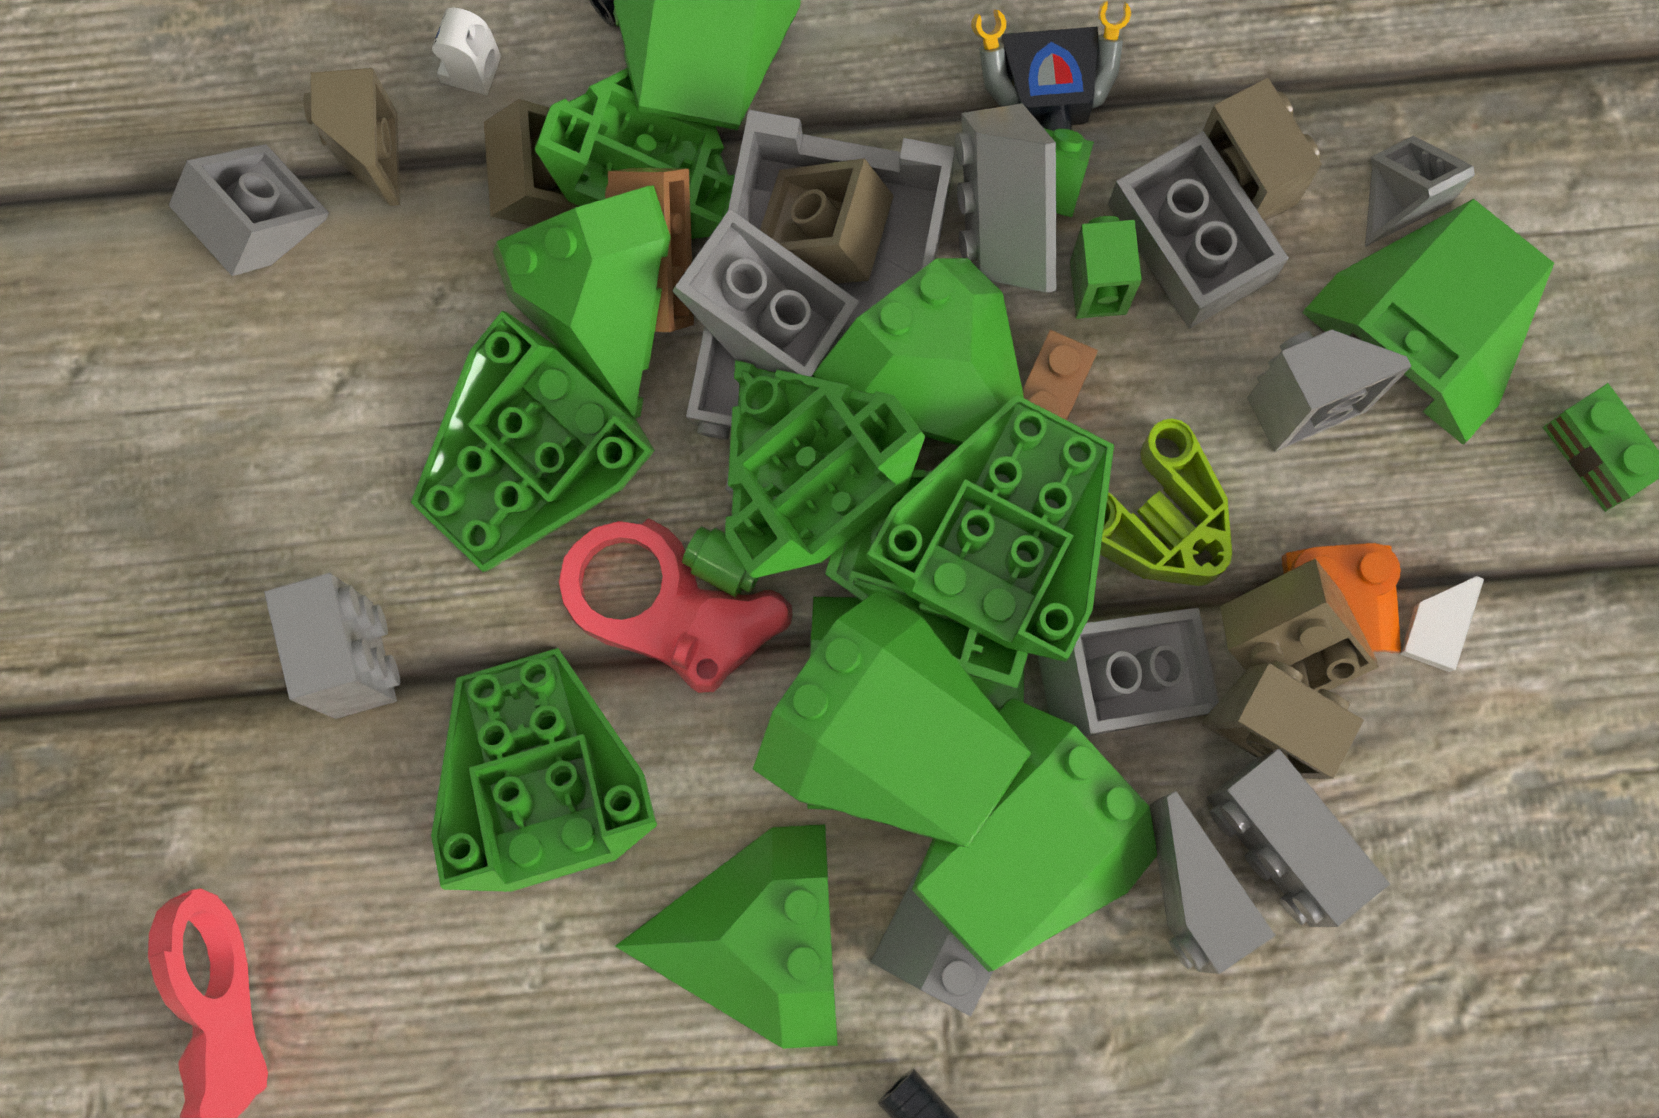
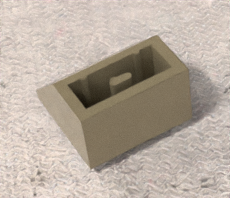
[1220,558,1379,692]

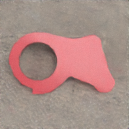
[559,518,793,693]
[148,888,268,1118]

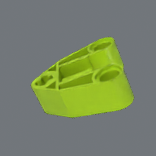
[1100,418,1232,586]

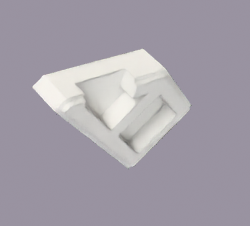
[1399,576,1484,672]

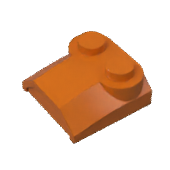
[1281,543,1401,653]

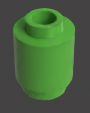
[682,526,760,597]

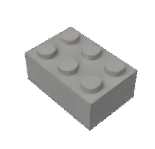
[1108,131,1289,329]
[264,573,400,719]
[1207,749,1390,927]

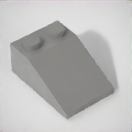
[673,209,860,377]
[1038,608,1219,737]
[1150,791,1275,974]

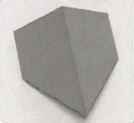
[1365,136,1475,247]

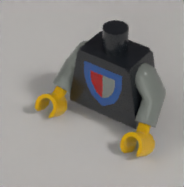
[971,0,1131,131]

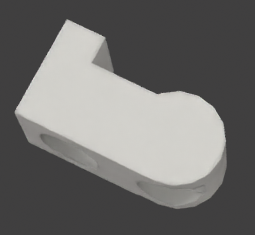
[432,7,501,95]

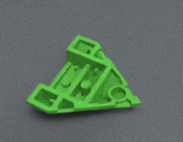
[534,68,735,239]
[492,185,671,419]
[812,258,1024,446]
[725,360,925,578]
[615,824,838,1049]

